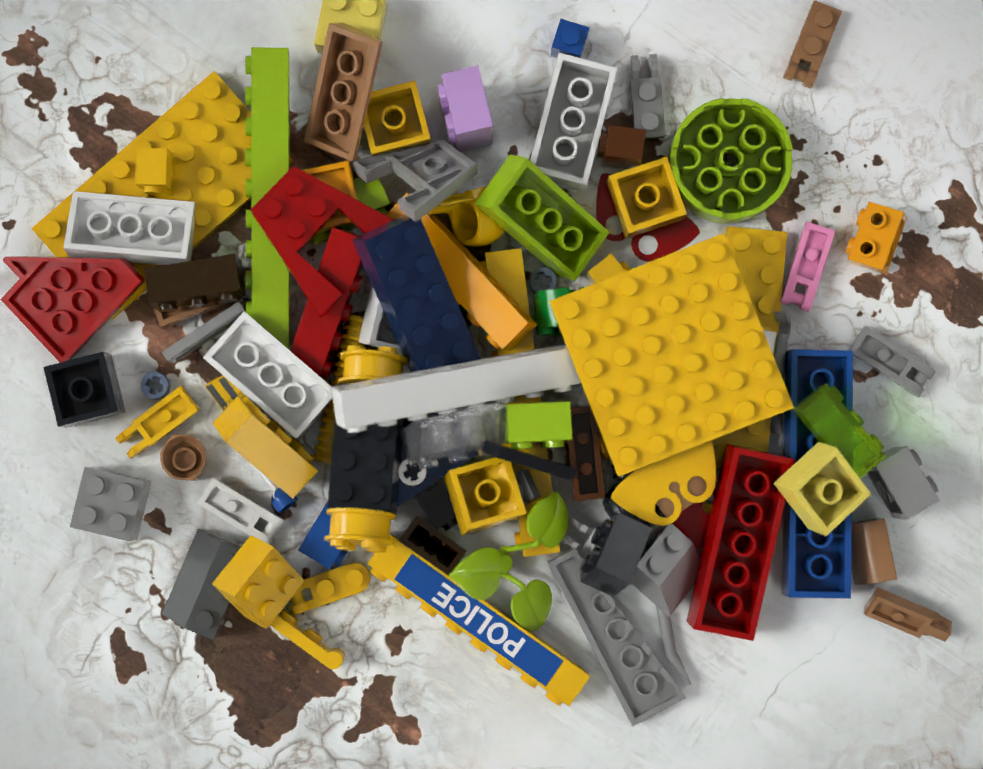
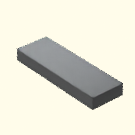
[162,301,246,363]

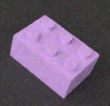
[437,65,493,152]

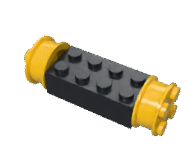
[324,345,408,553]

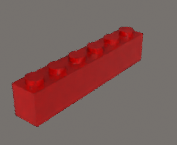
[290,227,363,380]

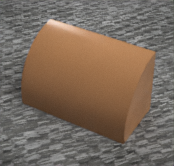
[851,518,897,585]

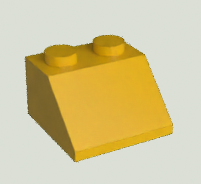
[444,457,527,536]

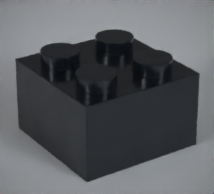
[43,352,126,428]
[580,512,652,597]

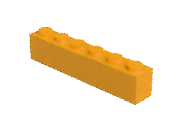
[386,193,537,350]

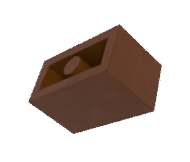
[597,125,646,170]

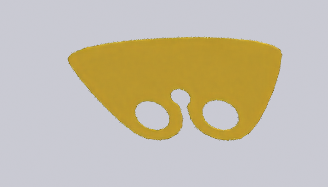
[611,440,716,526]

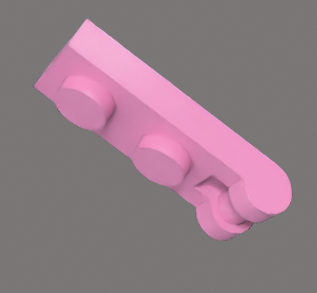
[780,221,835,312]

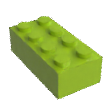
[474,154,610,281]

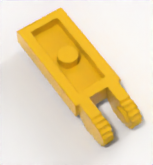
[115,386,201,459]

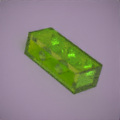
[792,384,887,478]

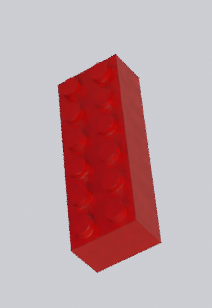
[686,443,795,641]

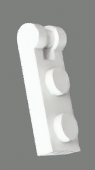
[197,477,287,546]

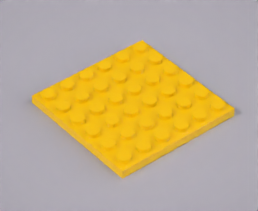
[549,233,794,477]

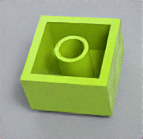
[501,401,572,450]

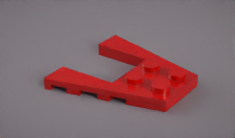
[250,166,393,318]

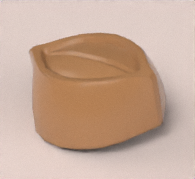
[160,434,206,481]

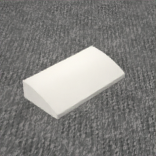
[64,191,196,265]
[203,311,333,440]

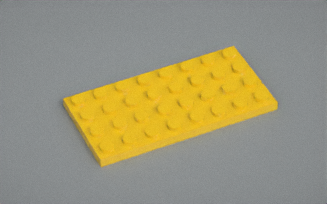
[31,71,294,320]

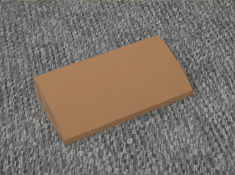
[304,23,383,162]

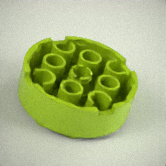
[667,98,793,224]

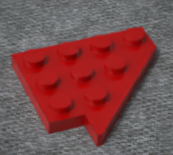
[0,256,146,363]

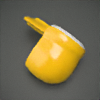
[428,183,505,247]

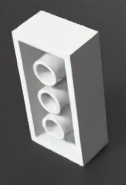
[530,52,618,191]

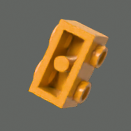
[846,201,907,275]

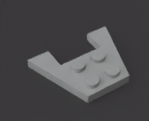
[350,140,478,222]

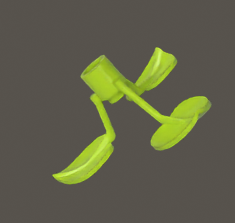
[449,491,568,631]

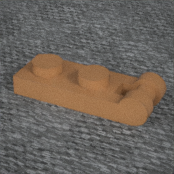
[783,0,842,89]

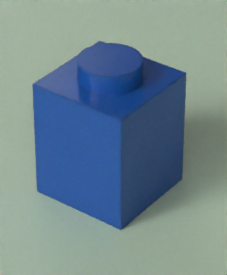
[550,19,590,58]

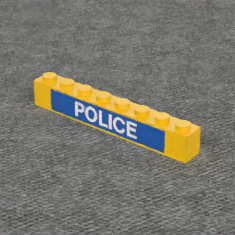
[367,533,590,707]

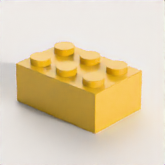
[212,396,318,498]

